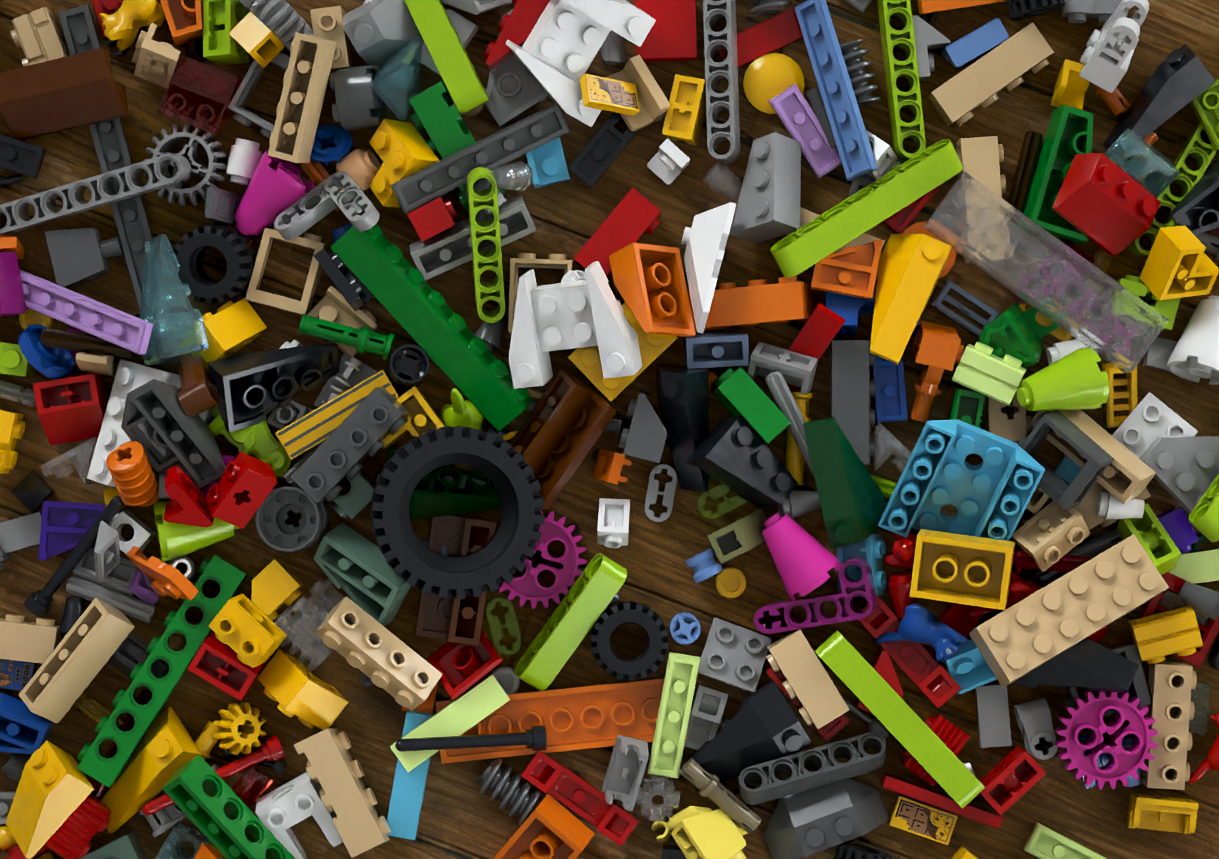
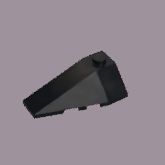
[207,342,340,433]

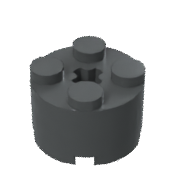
[329,65,386,131]

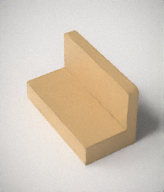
[605,54,671,132]

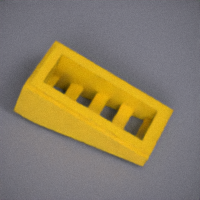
[1101,361,1138,428]

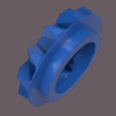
[310,125,353,166]

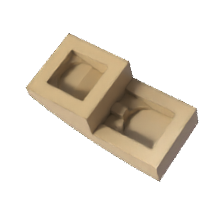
[75,352,119,376]

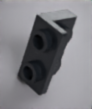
[313,248,375,312]

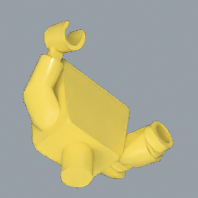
[651,806,748,859]

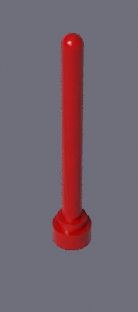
[142,735,285,816]

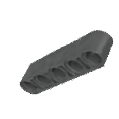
[739,732,886,805]

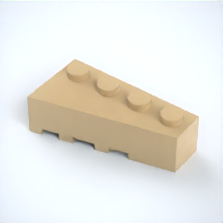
[294,728,391,858]

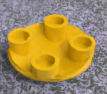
[743,53,805,115]

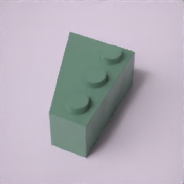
[313,523,411,627]

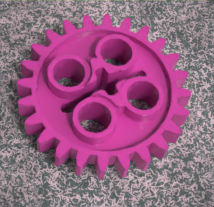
[495,509,587,609]
[1054,690,1158,789]

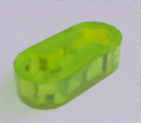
[697,483,747,519]
[486,597,522,655]

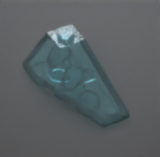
[140,234,209,366]

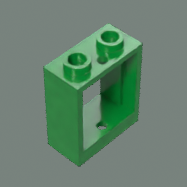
[712,367,791,444]

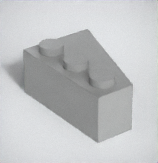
[730,132,801,244]

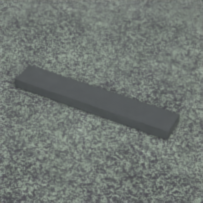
[390,103,570,214]

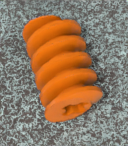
[106,441,159,507]

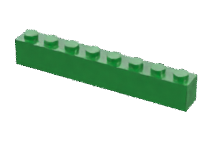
[330,224,533,432]

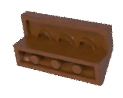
[0,48,129,141]
[509,369,617,511]
[414,515,497,646]

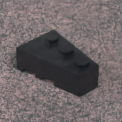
[685,415,798,508]

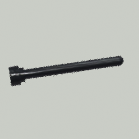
[24,496,124,618]
[395,725,546,752]

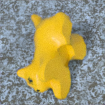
[99,0,165,50]

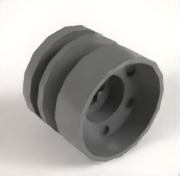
[255,486,331,552]

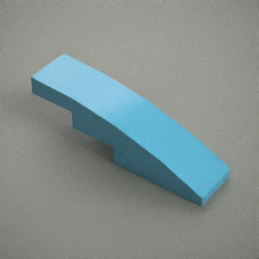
[387,710,434,840]

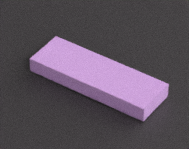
[769,84,842,178]

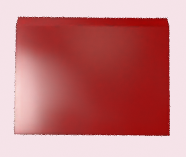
[427,629,504,700]

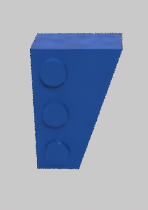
[0,692,54,754]

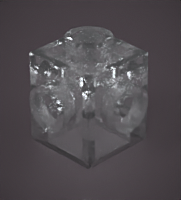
[635,775,680,821]

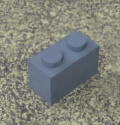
[683,329,749,369]

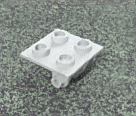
[1112,392,1198,458]

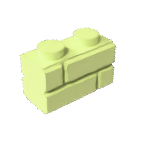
[952,342,1027,406]

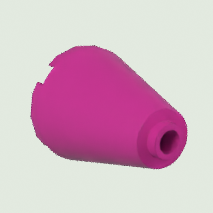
[234,149,316,237]
[761,512,842,601]

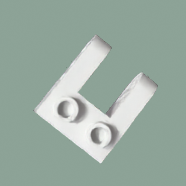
[1079,0,1149,93]
[255,772,343,859]

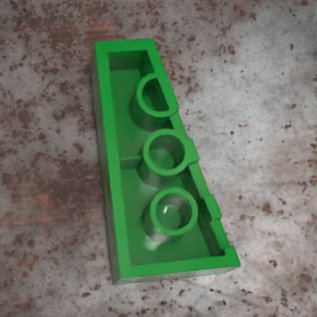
[409,81,507,214]
[1019,105,1094,244]

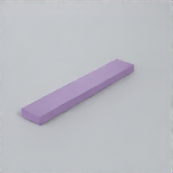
[19,269,153,354]

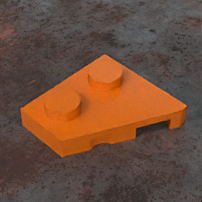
[810,239,883,300]
[126,546,199,600]

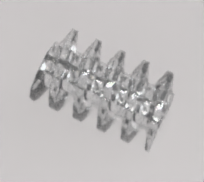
[274,604,335,672]

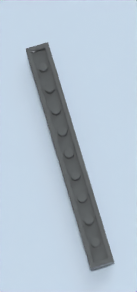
[58,4,171,309]

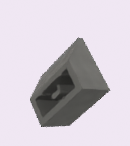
[619,393,667,464]

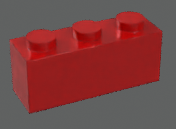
[573,188,662,283]

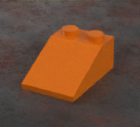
[609,242,696,337]
[493,794,595,859]

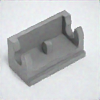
[748,342,818,395]
[602,735,649,811]

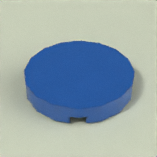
[19,324,75,379]

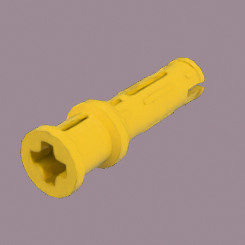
[785,392,813,485]

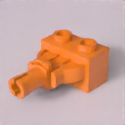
[910,320,964,422]

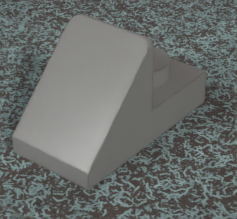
[912,15,951,82]

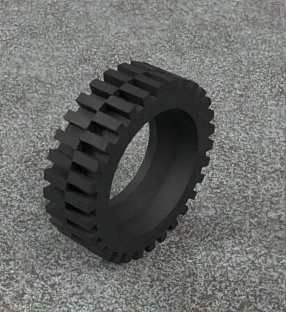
[370,426,544,599]

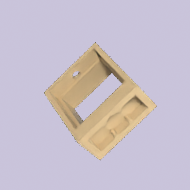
[245,226,328,315]
[508,253,573,334]

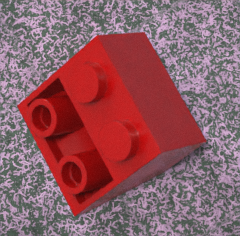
[33,373,107,446]
[187,630,272,701]

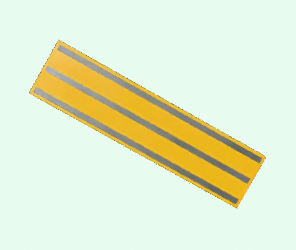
[275,369,399,460]

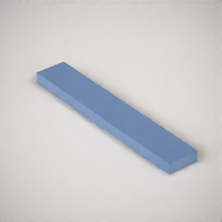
[794,0,878,181]

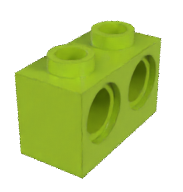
[203,0,249,66]

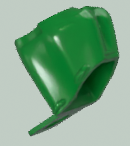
[978,299,1064,368]

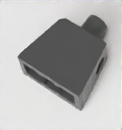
[44,228,124,290]

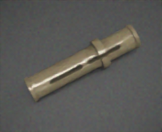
[679,758,762,834]

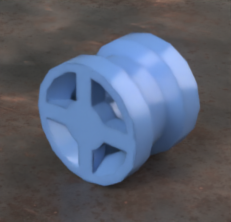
[685,548,723,583]
[669,612,701,644]

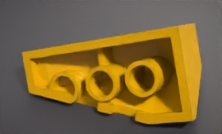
[869,234,952,365]
[100,707,202,834]

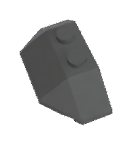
[121,379,226,488]
[763,778,889,859]

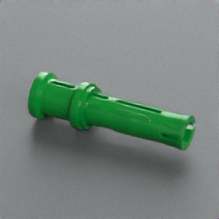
[299,314,395,361]

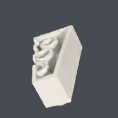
[87,359,181,487]

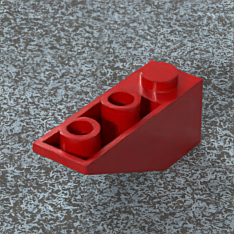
[483,0,550,70]

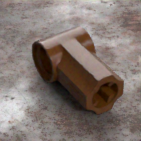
[177,355,220,417]

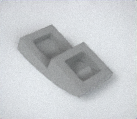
[684,685,729,751]

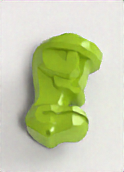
[208,406,292,478]

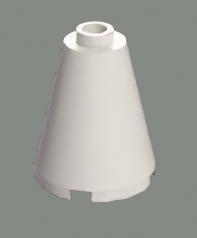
[1167,295,1219,385]

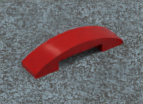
[857,595,961,709]
[521,751,639,846]

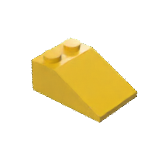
[6,740,94,859]

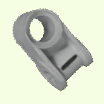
[1014,698,1058,760]

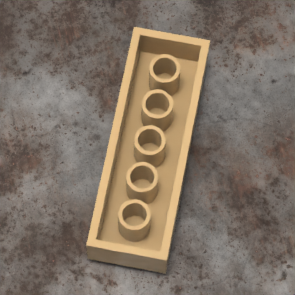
[969,534,1169,688]

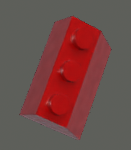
[1052,152,1161,256]

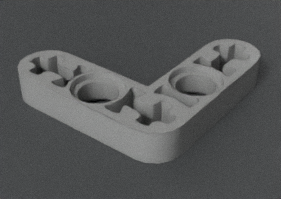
[274,171,380,240]

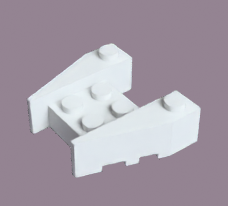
[505,0,656,127]
[508,261,643,389]

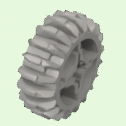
[240,0,314,51]
[143,123,227,207]

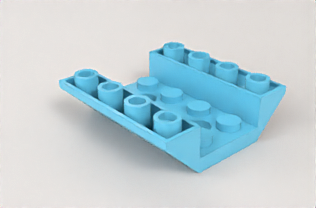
[878,419,1045,541]

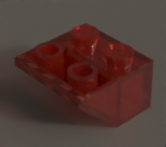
[158,55,242,135]

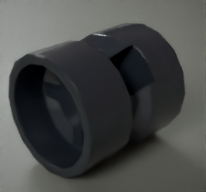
[385,344,430,393]

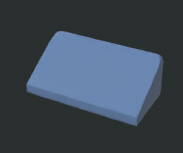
[941,18,1009,68]

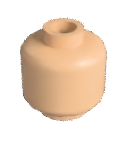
[336,148,381,192]

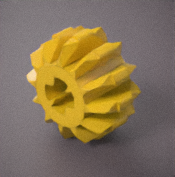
[212,702,266,755]

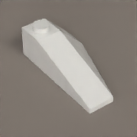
[681,202,736,334]

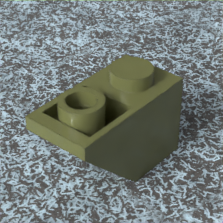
[706,508,766,564]

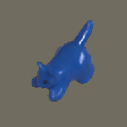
[876,604,968,662]

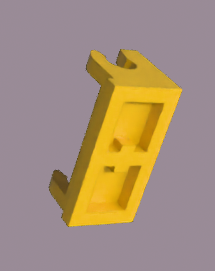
[662,74,706,146]
[1127,793,1199,834]

